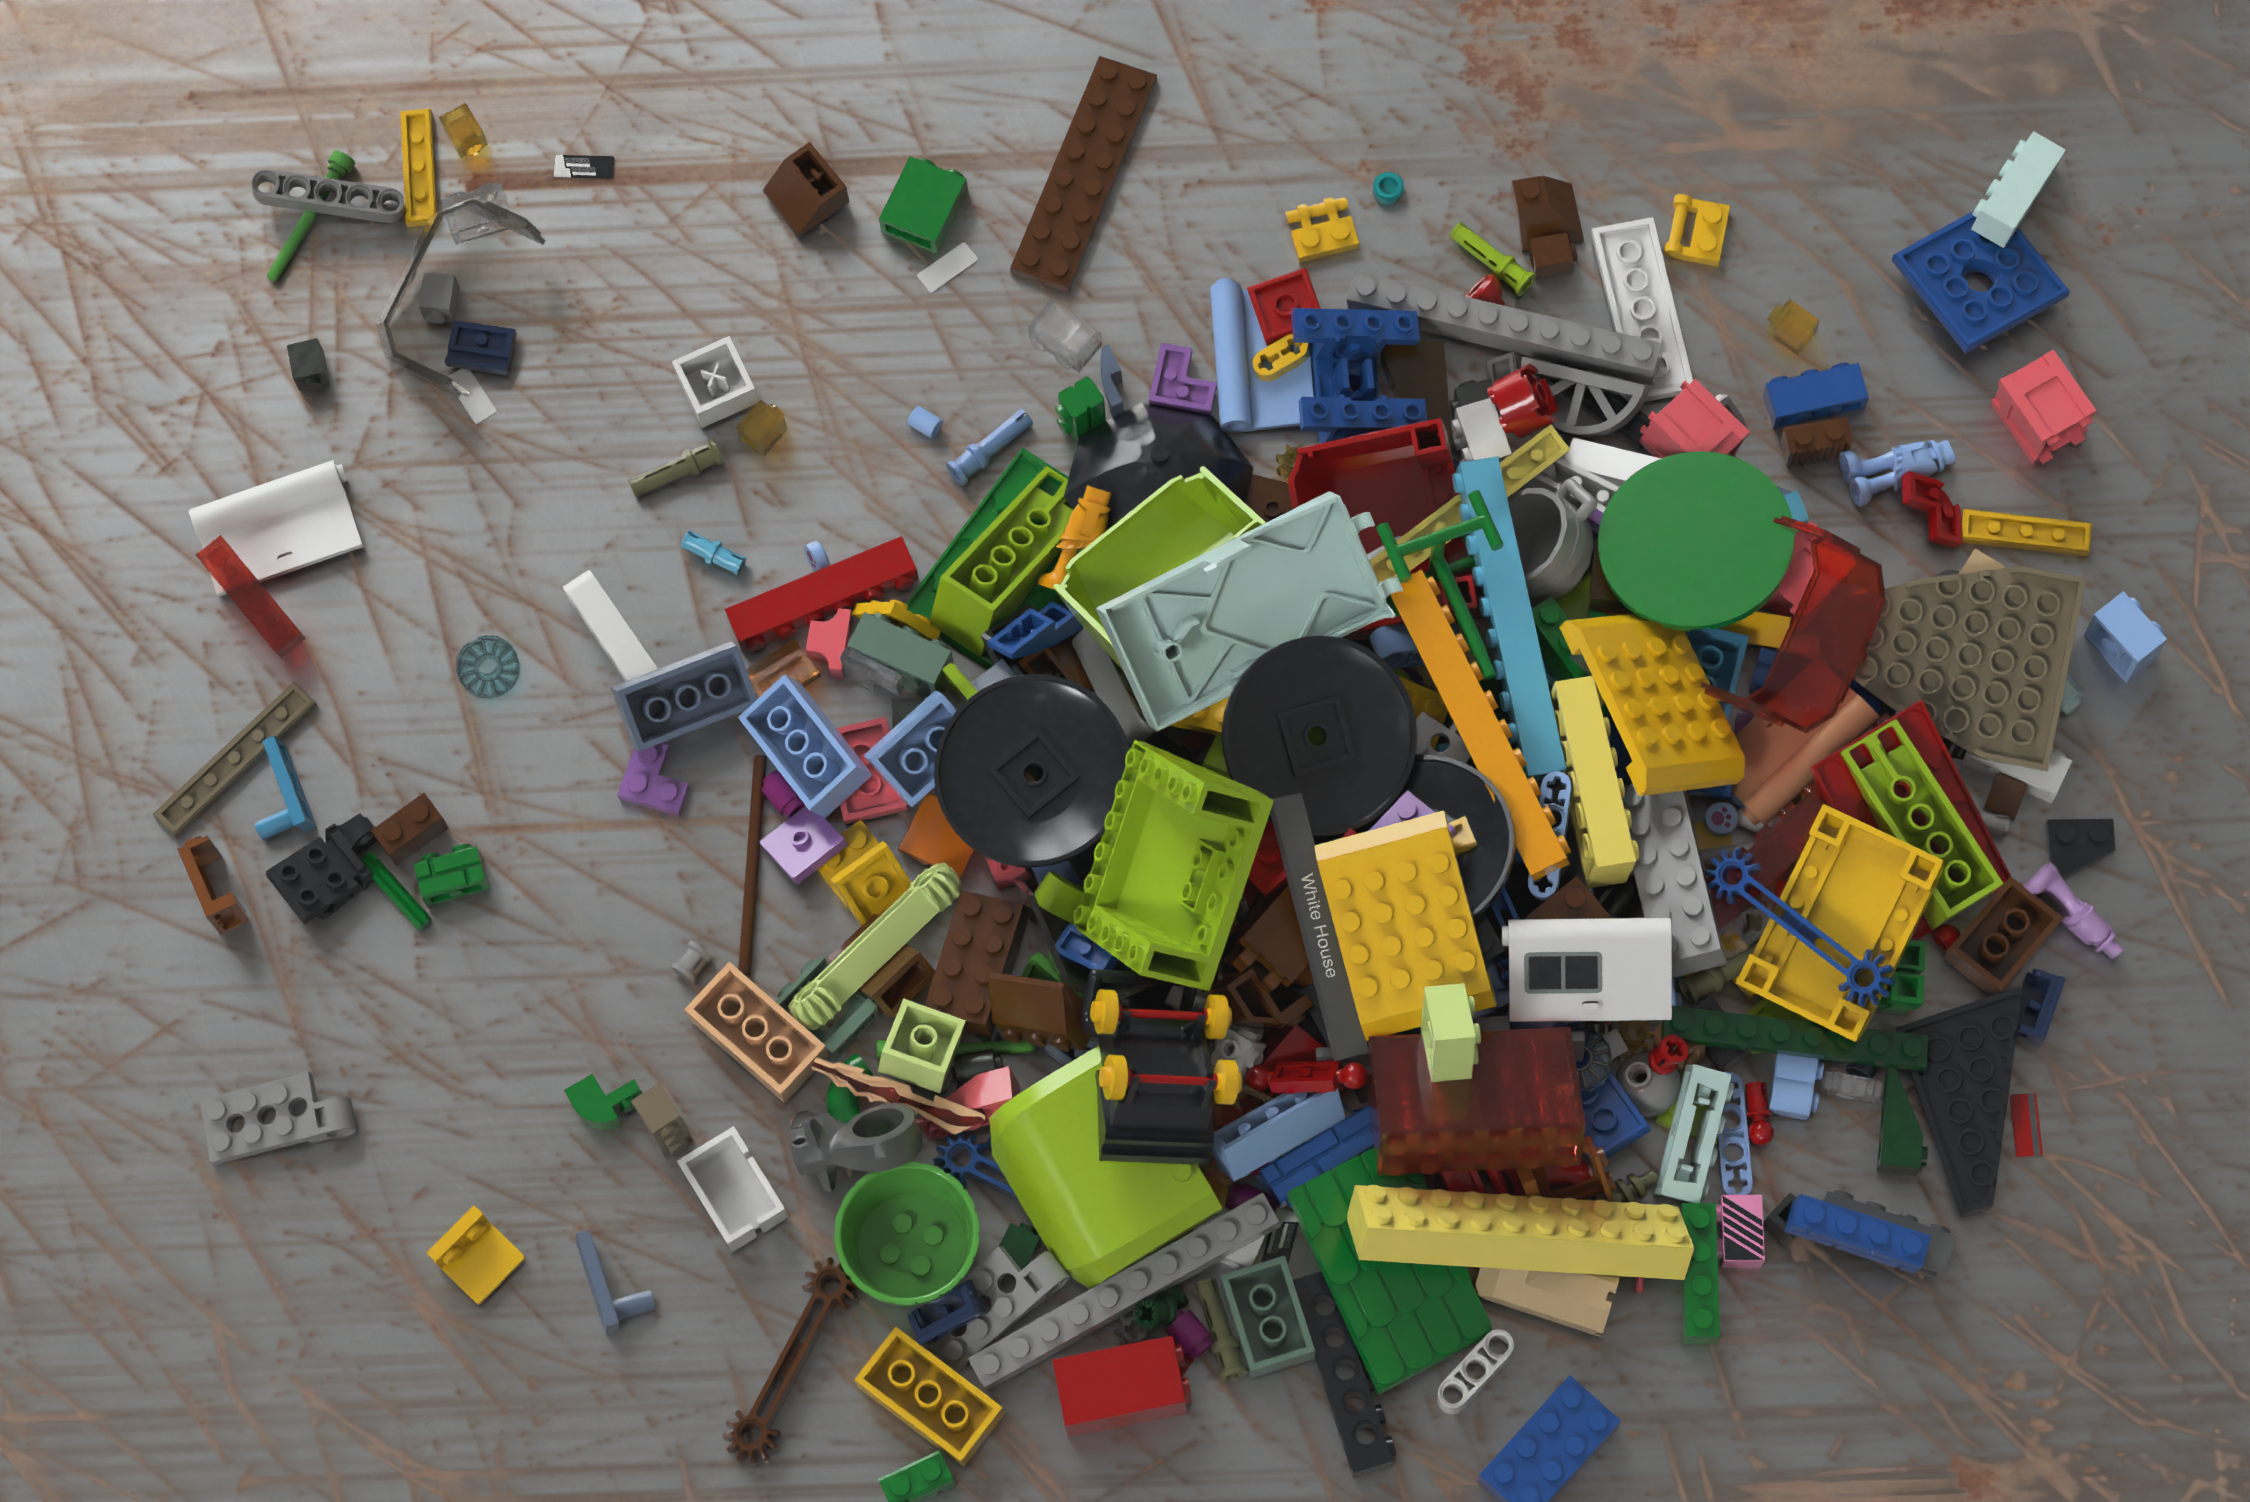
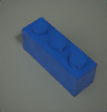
[1763,362,1869,429]

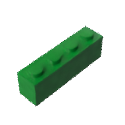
[1532,596,1612,717]
[1680,1203,1720,1344]

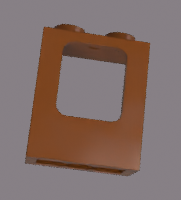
[177,835,250,935]
[1514,1136,1616,1202]

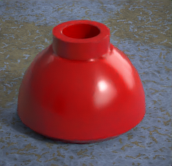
[1465,274,1505,306]

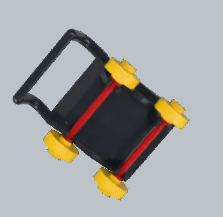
[1081,969,1242,1165]

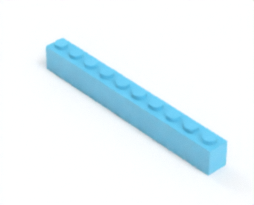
[1452,456,1567,781]

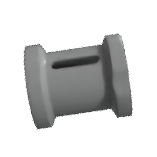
[671,941,714,984]

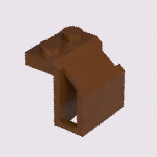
[828,914,935,1019]
[1201,968,1313,1030]

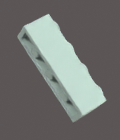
[1971,131,2066,248]

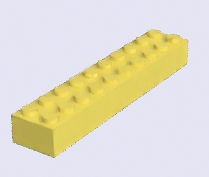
[1347,1185,1694,1280]

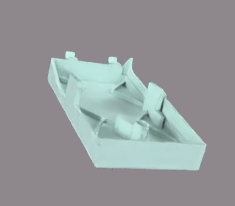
[1096,491,1403,731]

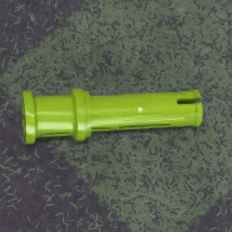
[1449,222,1536,296]

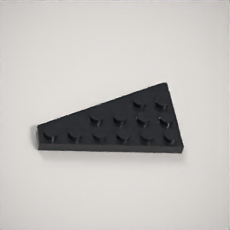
[1896,986,2023,1217]

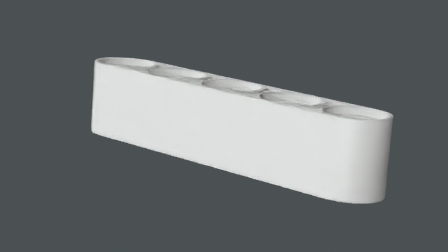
[562,570,658,682]

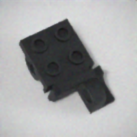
[266,813,377,924]

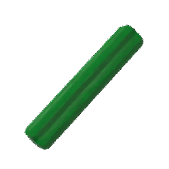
[361,852,431,930]

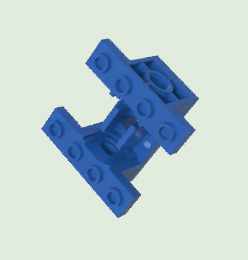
[1291,308,1427,444]

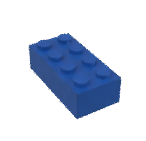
[1478,1375,1621,1502]

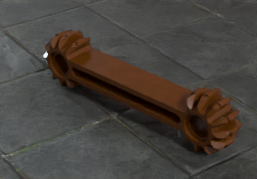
[723,1257,859,1465]

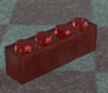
[196,535,306,658]

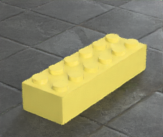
[1550,676,1639,889]

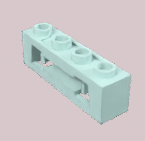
[1654,1064,1734,1203]

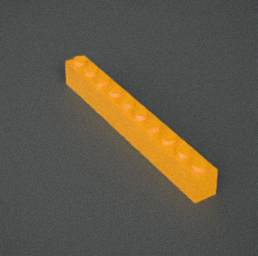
[1390,570,1571,881]

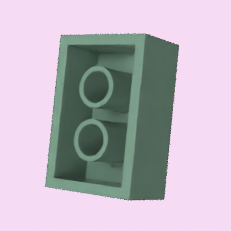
[847,612,954,699]
[1220,1256,1315,1378]

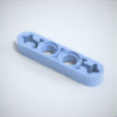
[1528,771,1573,900]
[1717,1071,1753,1195]

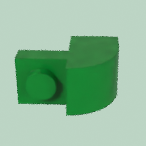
[564,1073,643,1130]

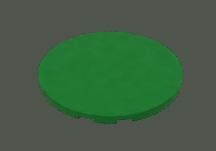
[1598,451,1795,631]

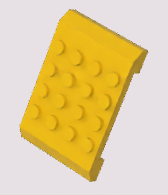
[1559,614,1745,796]
[1735,804,1945,1042]
[1314,811,1497,1041]

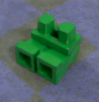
[1874,940,1926,1015]

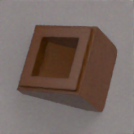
[1983,774,2028,820]

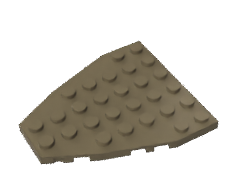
[1832,566,2086,772]

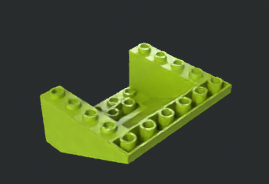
[1073,739,1274,991]

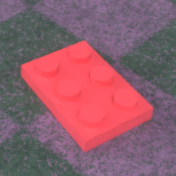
[837,717,908,825]

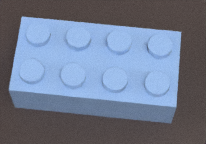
[738,674,872,818]

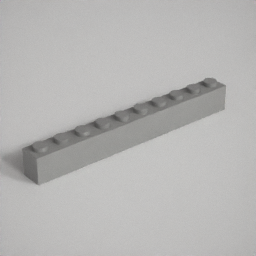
[1347,271,1662,386]
[968,1193,1282,1391]

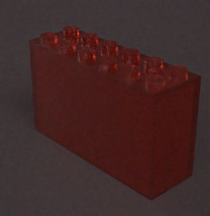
[1366,1027,1586,1176]

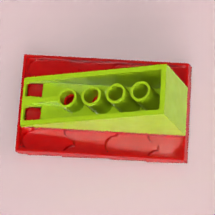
[1809,699,2012,940]

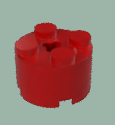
[1487,364,1558,438]

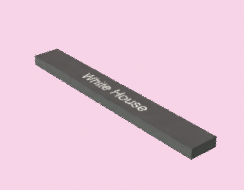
[1270,793,1369,1061]

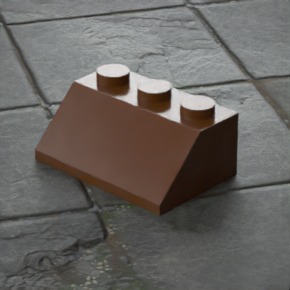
[988,972,1091,1052]

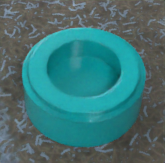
[1373,172,1404,205]

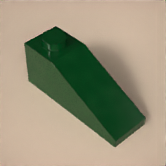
[1876,1067,1928,1176]

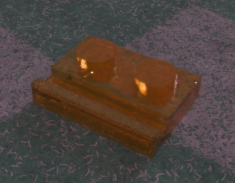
[746,639,821,698]

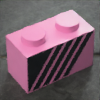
[1716,1195,1765,1268]

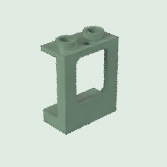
[776,955,881,1061]

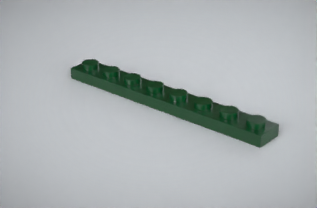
[1661,1005,1928,1071]

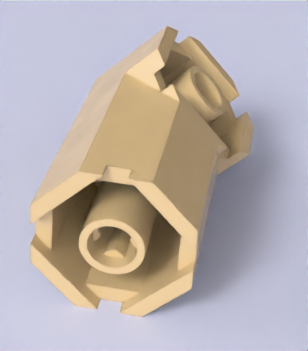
[1474,1267,1621,1337]

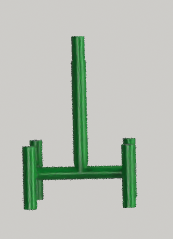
[1376,490,1504,680]

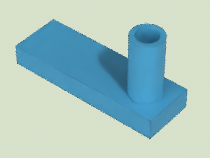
[255,735,317,840]

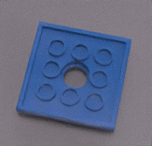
[1891,211,2070,354]

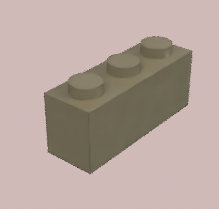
[631,1083,693,1156]

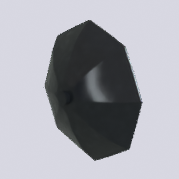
[1064,403,1254,530]

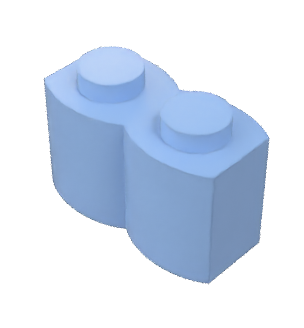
[1769,1054,1824,1120]

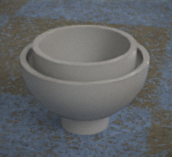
[1615,1051,1681,1117]

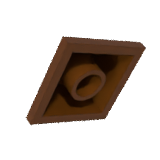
[1510,175,1584,253]

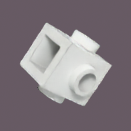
[1211,1025,1266,1080]

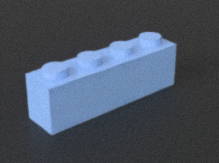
[1212,1089,1346,1181]

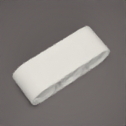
[1437,1329,1514,1414]

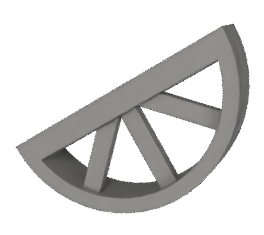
[1521,357,1649,438]

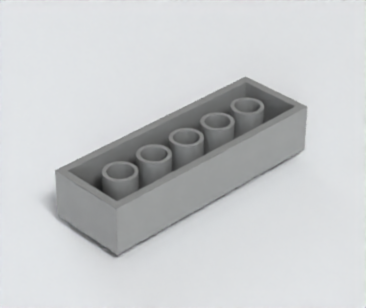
[1622,784,1728,978]

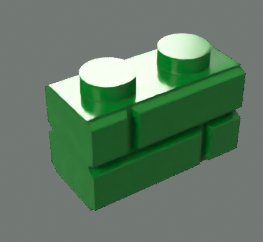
[1055,376,1106,441]
[413,844,490,906]
[878,1450,956,1502]

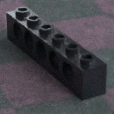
[1293,1271,1397,1479]

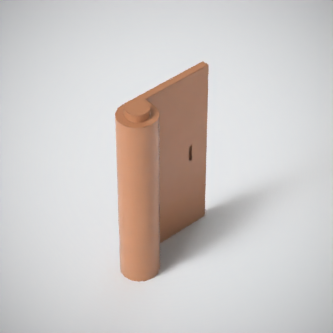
[1732,657,1880,826]

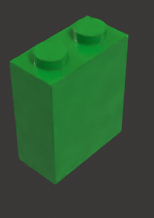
[879,156,968,254]

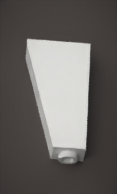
[1561,438,1661,487]

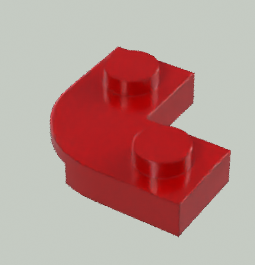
[1901,471,1963,549]

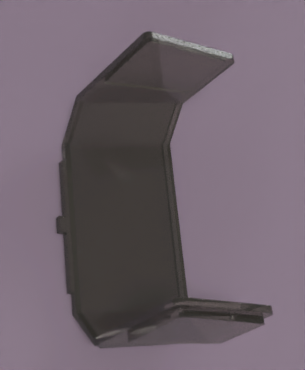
[376,199,545,398]

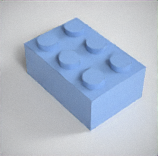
[863,690,957,807]

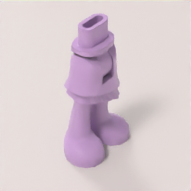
[2023,862,2124,959]

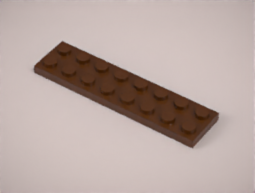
[1010,56,1157,293]

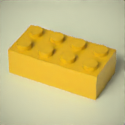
[854,1326,1005,1468]

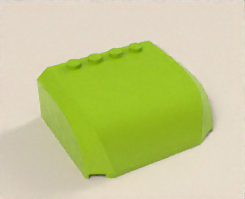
[1053,466,1266,671]
[989,1045,1222,1290]

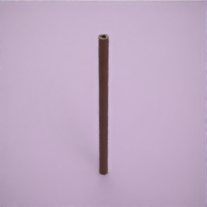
[738,755,767,976]

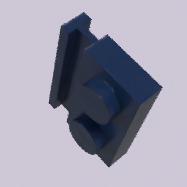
[444,320,517,375]

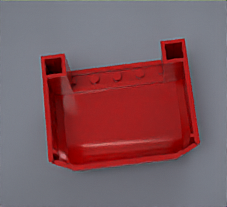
[1288,418,1483,640]

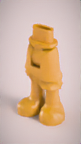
[1037,485,1111,590]

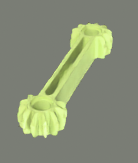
[788,863,963,1030]

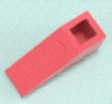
[917,1066,1020,1140]

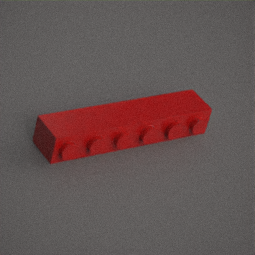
[725,536,919,653]

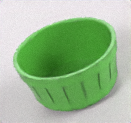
[834,1161,980,1306]

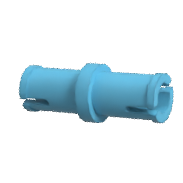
[681,530,747,576]

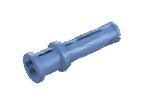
[946,409,1033,486]

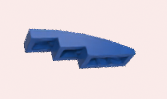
[987,601,1083,659]

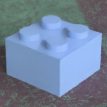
[2084,591,2167,683]

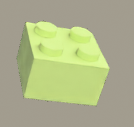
[1421,983,1481,1082]
[878,999,966,1093]

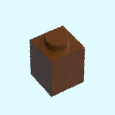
[1528,233,1577,280]

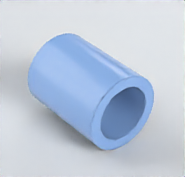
[907,406,943,439]

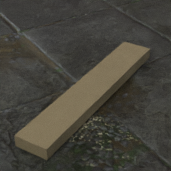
[153,682,318,839]

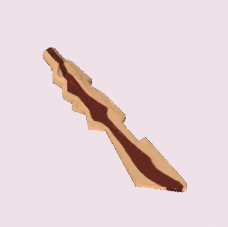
[811,1057,986,1135]

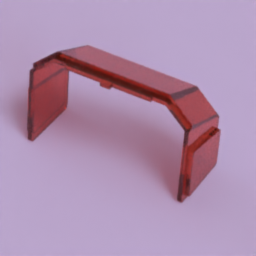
[1700,515,1886,733]

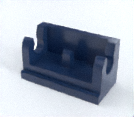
[2017,969,2066,1046]
[908,1280,987,1345]

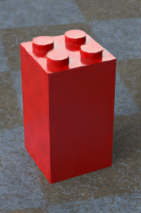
[1052,1336,1192,1438]

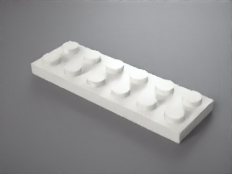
[1591,217,1693,402]

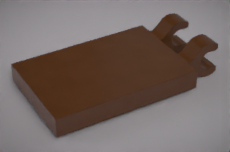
[1232,884,1309,996]

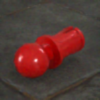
[1745,1081,1774,1146]

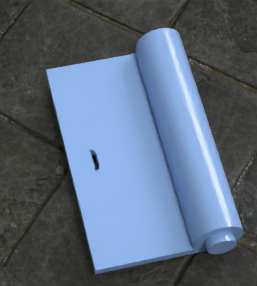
[1210,278,1314,433]

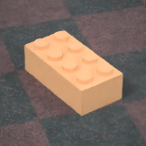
[684,962,829,1103]

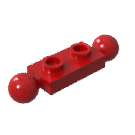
[1245,1061,1368,1094]

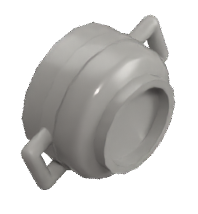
[1478,478,1598,603]

